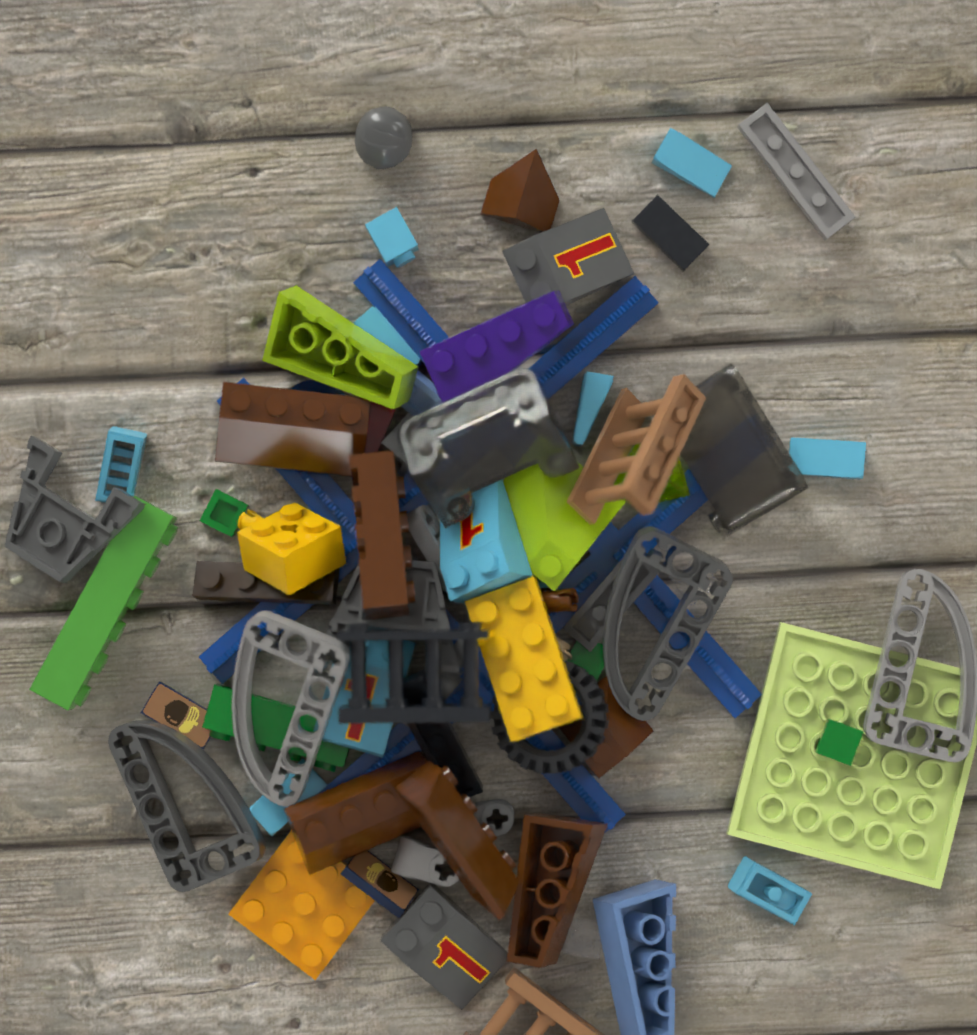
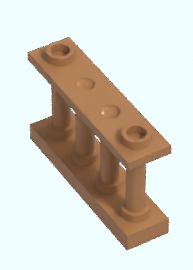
[567,374,706,525]
[463,967,604,1035]

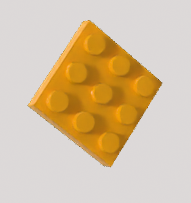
[228,830,375,980]

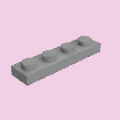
[737,103,855,241]

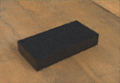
[632,194,709,272]

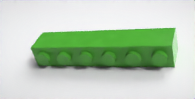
[29,496,178,711]

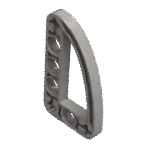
[863,569,977,762]
[232,611,351,807]

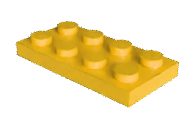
[465,576,583,742]

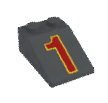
[502,208,635,306]
[380,883,508,1010]

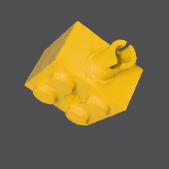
[237,502,346,595]

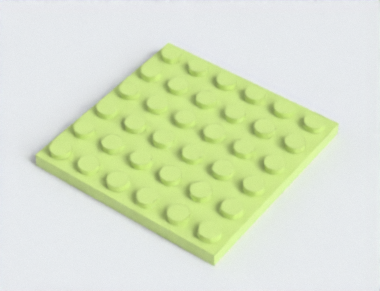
[726,622,977,890]

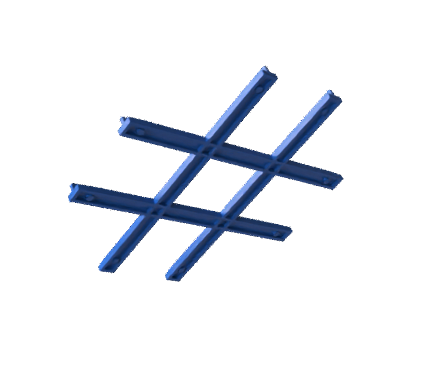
[199,259,778,833]

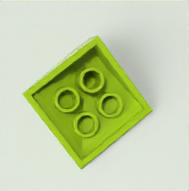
[503,433,627,591]

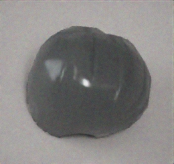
[354,106,412,169]

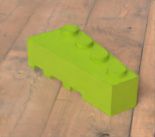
[262,285,419,409]

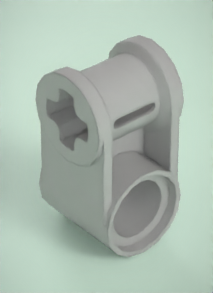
[391,835,459,887]

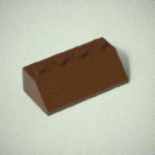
[215,381,370,477]
[284,751,428,875]
[395,760,520,920]

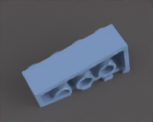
[592,879,676,1035]

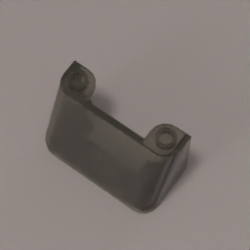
[650,363,808,536]
[400,368,580,528]

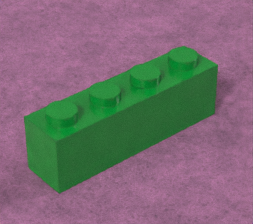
[202,684,350,772]

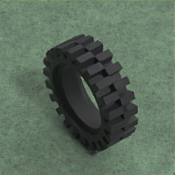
[491,660,609,774]

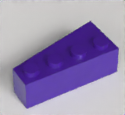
[419,290,574,419]

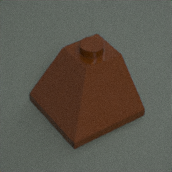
[559,676,654,778]

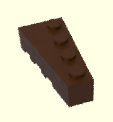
[349,451,416,620]
[507,813,608,968]

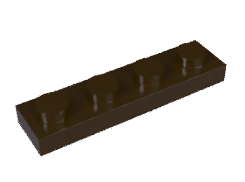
[192,561,340,605]

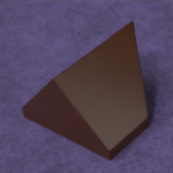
[480,149,560,233]

